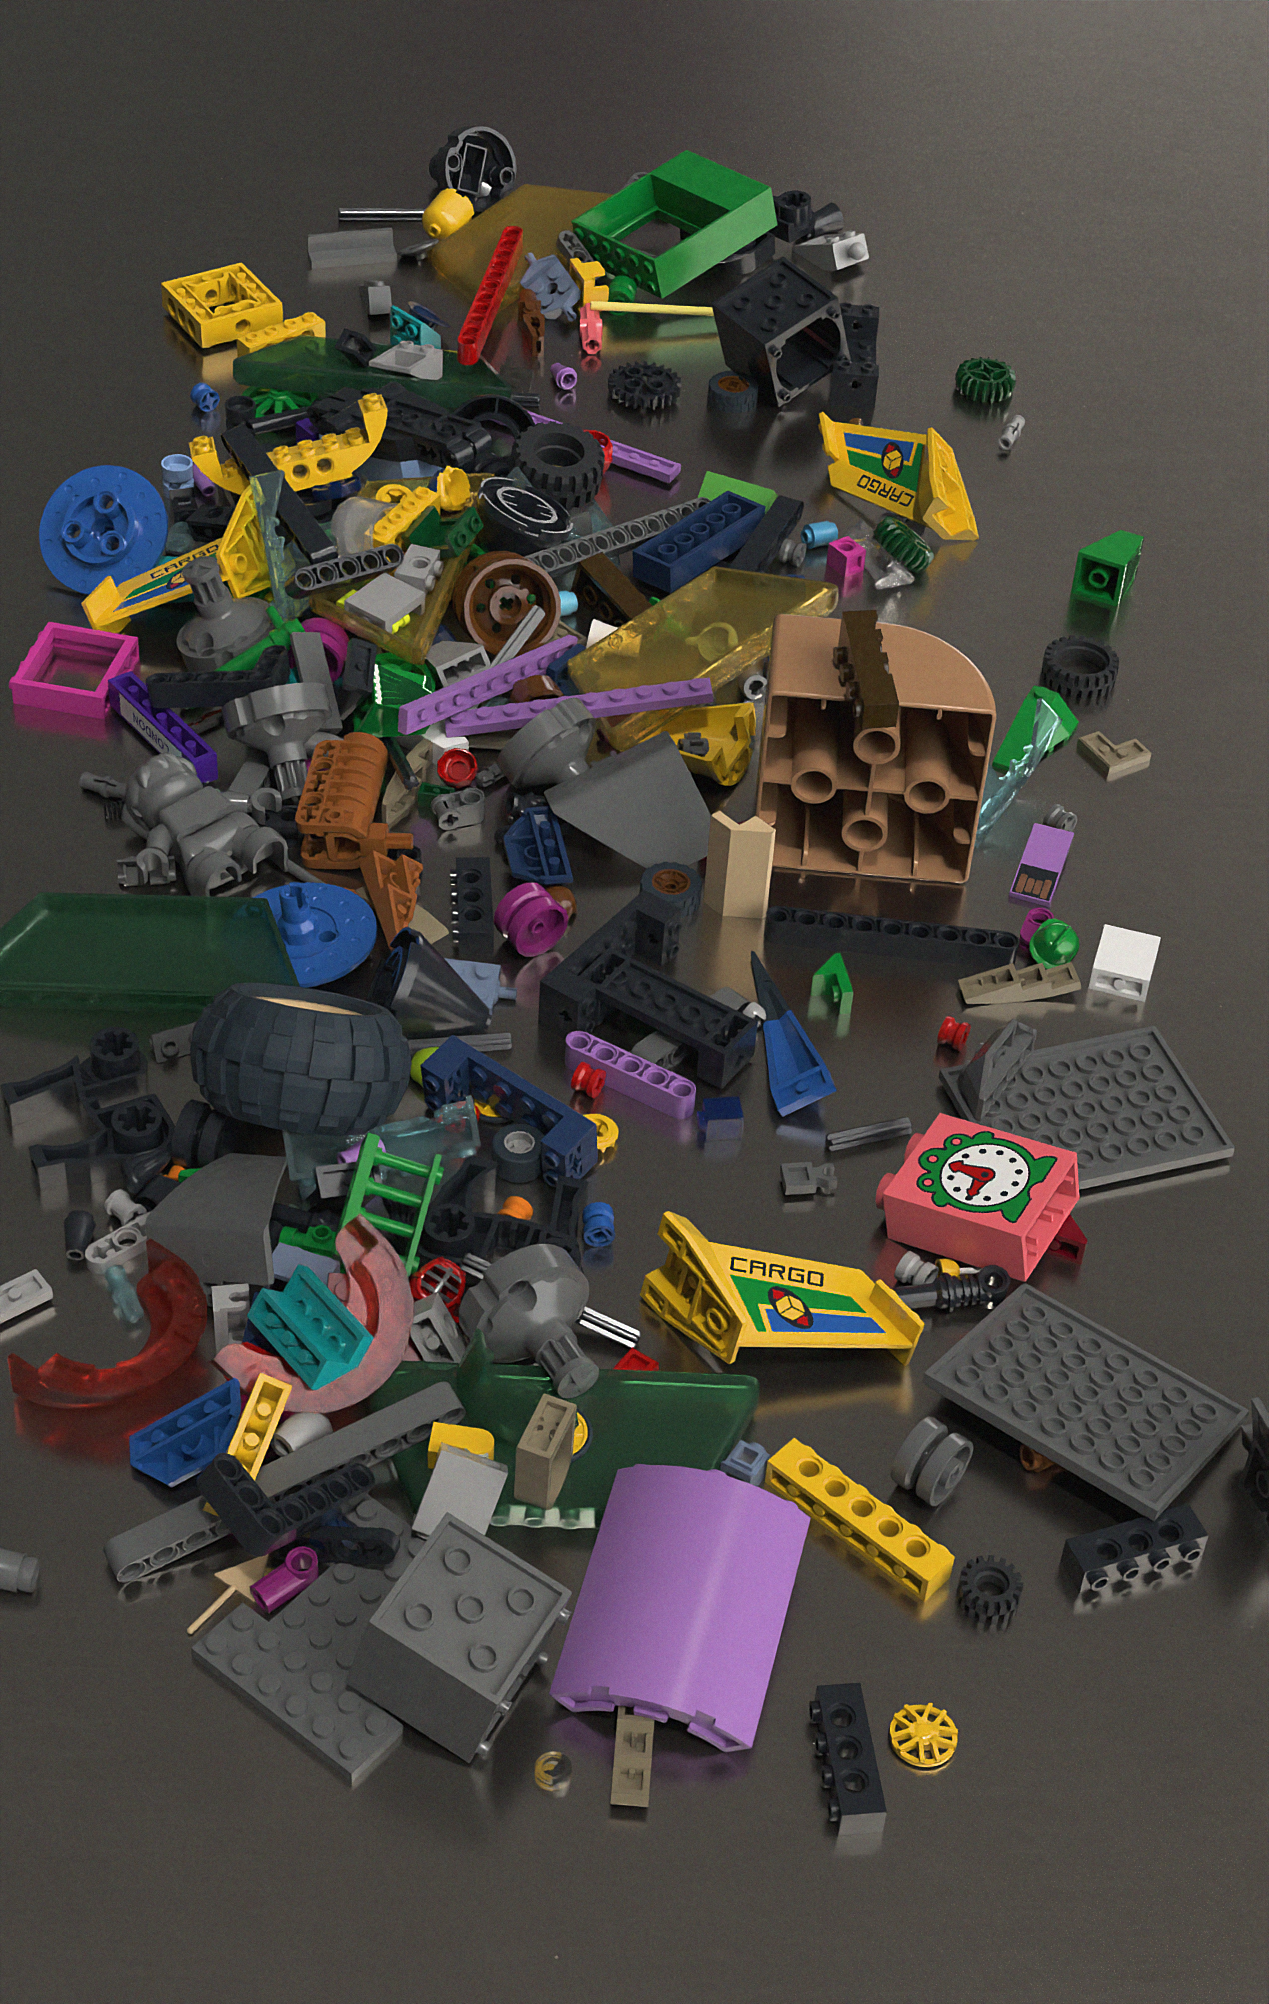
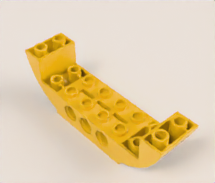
[189,393,388,495]

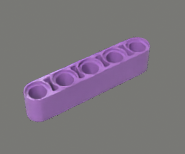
[565,1031,696,1119]

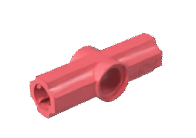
[579,303,602,354]

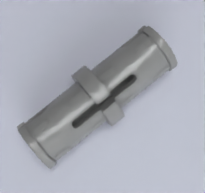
[997,415,1025,450]

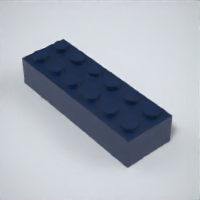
[632,491,765,593]

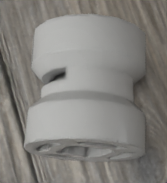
[894,1251,939,1285]

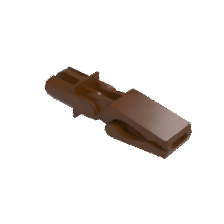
[517,288,545,357]

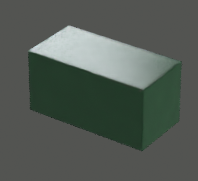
[417,782,455,808]

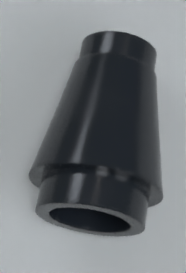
[63,1210,96,1260]

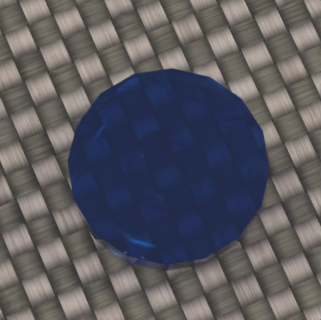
[312,475,362,500]

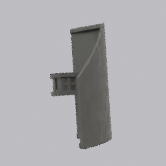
[544,731,711,868]
[146,1153,288,1307]

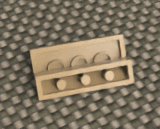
[703,811,776,919]

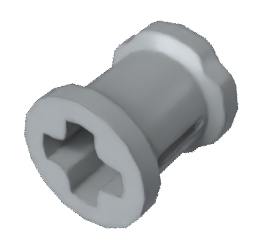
[104,1189,147,1226]

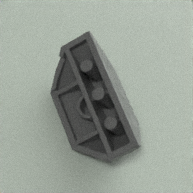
[960,1019,1037,1122]

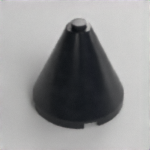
[476,477,574,589]
[365,927,492,1040]

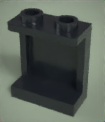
[298,1162,382,1212]

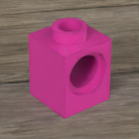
[827,536,866,578]

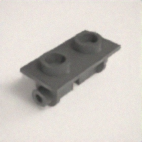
[117,856,176,887]
[148,1022,196,1063]

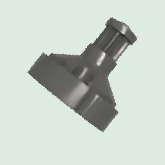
[177,556,275,672]
[221,682,332,805]
[496,697,597,789]
[459,1244,599,1398]

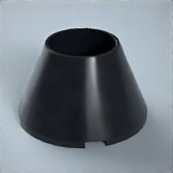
[452,394,535,470]

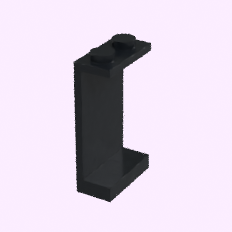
[332,638,377,722]

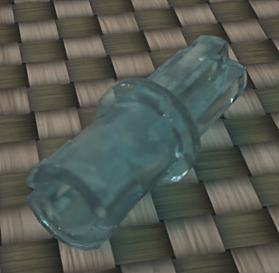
[105,1265,144,1323]

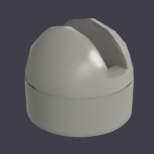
[743,1002,766,1027]

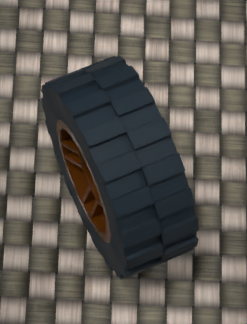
[707,371,759,413]
[639,862,702,918]

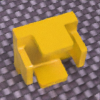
[569,258,609,315]

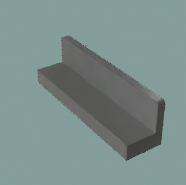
[307,228,397,269]
[290,632,343,735]

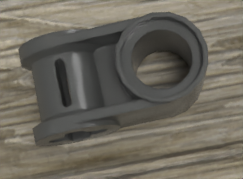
[430,788,485,830]

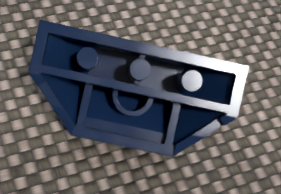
[503,806,573,887]

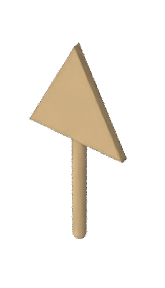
[187,1554,269,1634]

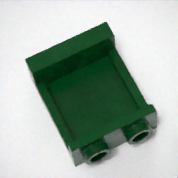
[401,506,484,557]

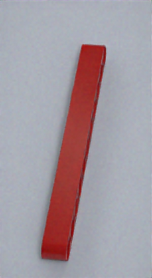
[457,226,523,365]

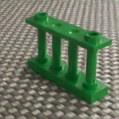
[330,1133,444,1282]

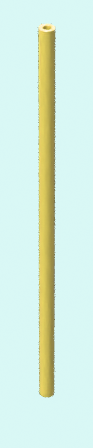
[590,301,714,317]

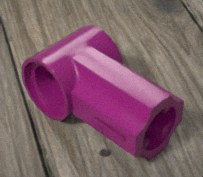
[250,1546,319,1613]

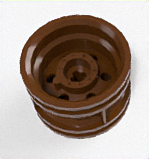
[452,551,561,657]

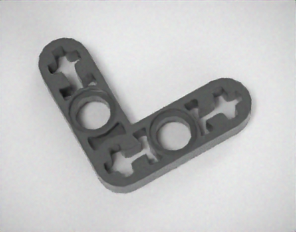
[550,230,600,294]

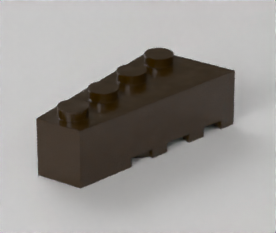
[570,552,663,643]
[833,610,899,729]

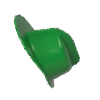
[1029,919,1080,969]

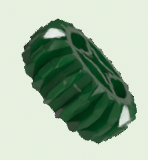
[955,357,1016,404]
[873,516,935,573]

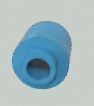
[800,521,838,549]

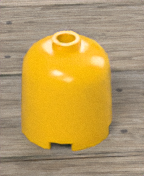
[422,188,474,243]

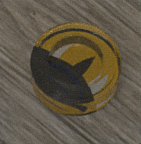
[534,1751,572,1791]

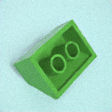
[698,471,778,514]

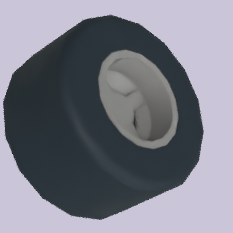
[491,1124,544,1183]

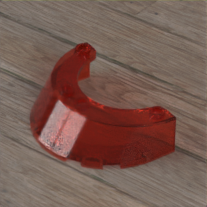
[209,1213,414,1414]
[8,1238,207,1409]

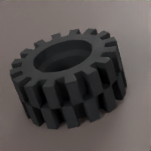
[956,1555,1023,1624]

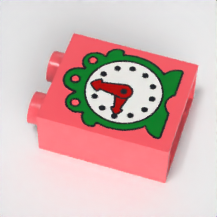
[876,1113,1080,1282]

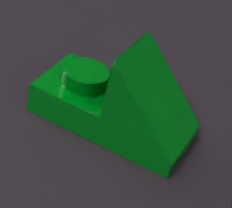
[811,953,854,1014]

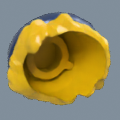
[427,466,471,513]

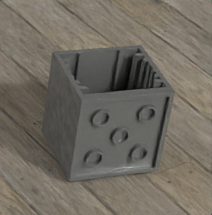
[345,1512,572,1763]

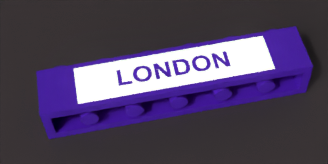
[108,671,218,783]

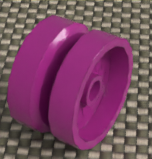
[287,617,350,682]
[494,883,568,957]

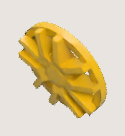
[889,1703,958,1767]

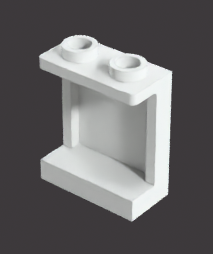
[1088,924,1161,1002]

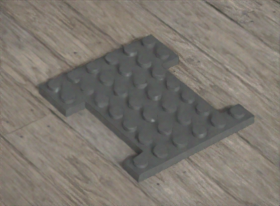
[191,1494,426,1782]

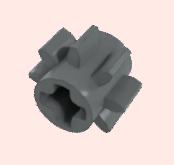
[677,732,709,757]

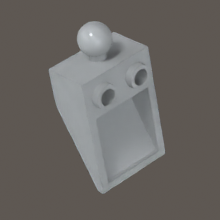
[792,230,869,270]
[369,341,443,383]

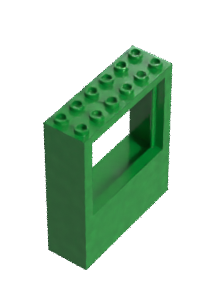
[571,150,777,299]

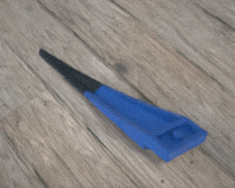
[750,951,837,1117]

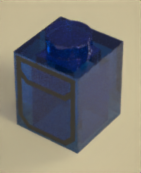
[697,1096,744,1142]

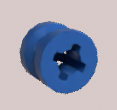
[190,383,220,412]

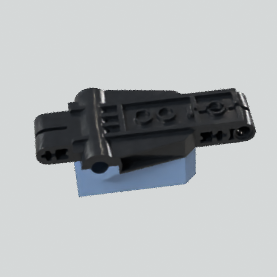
[307,382,492,491]

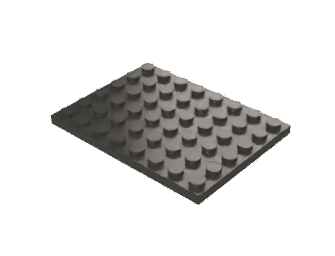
[939,1026,1235,1190]
[921,1283,1250,1521]

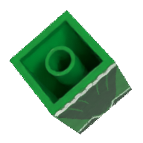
[1071,530,1144,607]
[352,664,435,738]

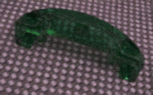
[457,1328,579,1447]

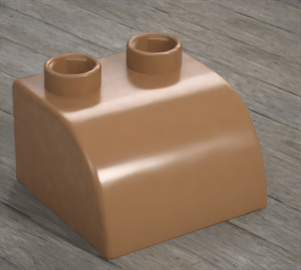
[754,614,997,883]

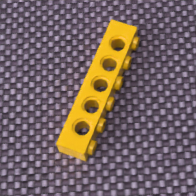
[765,1438,955,1602]

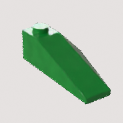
[992,685,1079,774]

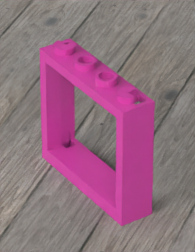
[9,622,139,720]

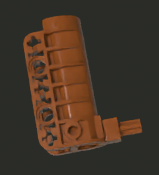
[295,732,414,869]

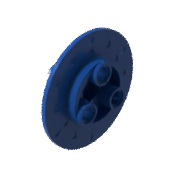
[39,465,168,595]
[223,882,377,988]

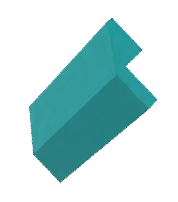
[247,1264,374,1390]

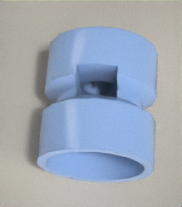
[161,454,194,499]

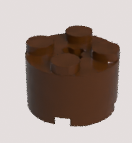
[509,675,565,704]

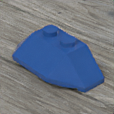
[129,1377,241,1487]

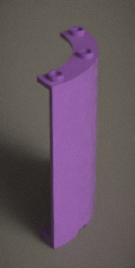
[549,1464,811,1752]

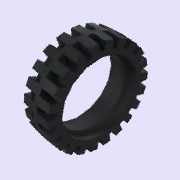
[1041,635,1119,699]

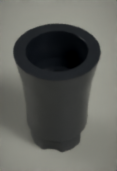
[800,202,844,240]

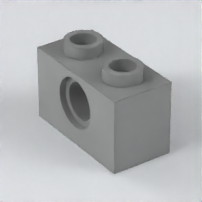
[394,544,443,597]
[402,1292,469,1377]

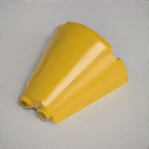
[635,703,756,786]

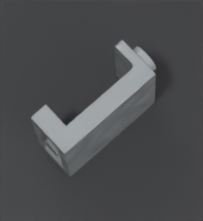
[344,572,425,643]
[412,1442,508,1540]

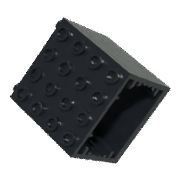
[711,257,850,407]

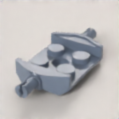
[520,252,581,321]

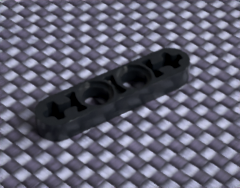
[270,1526,400,1565]

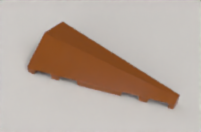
[359,850,423,953]

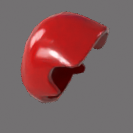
[437,748,478,789]

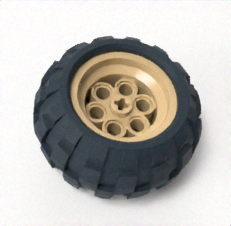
[190,982,412,1136]

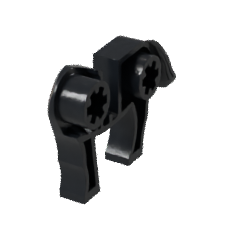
[680,190,816,275]
[0,1027,175,1194]
[382,1155,589,1287]

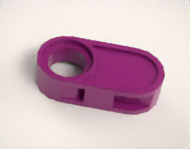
[1019,907,1054,953]

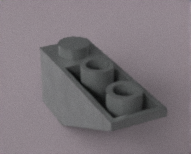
[359,280,392,315]

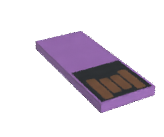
[1009,823,1074,907]

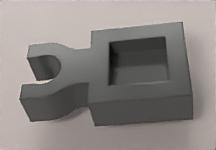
[780,1162,838,1195]

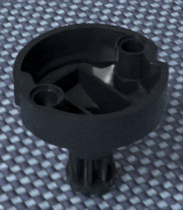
[429,126,517,212]

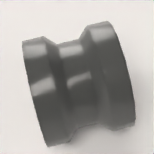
[779,538,806,567]
[1043,804,1077,832]

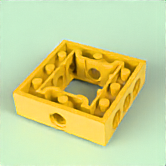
[161,262,283,348]

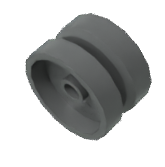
[890,1416,973,1506]

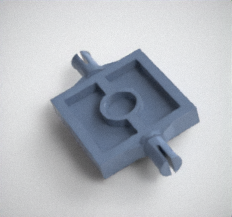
[444,958,517,1015]

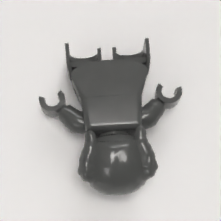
[121,752,288,915]

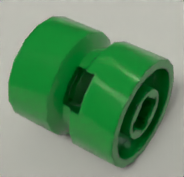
[608,275,637,316]

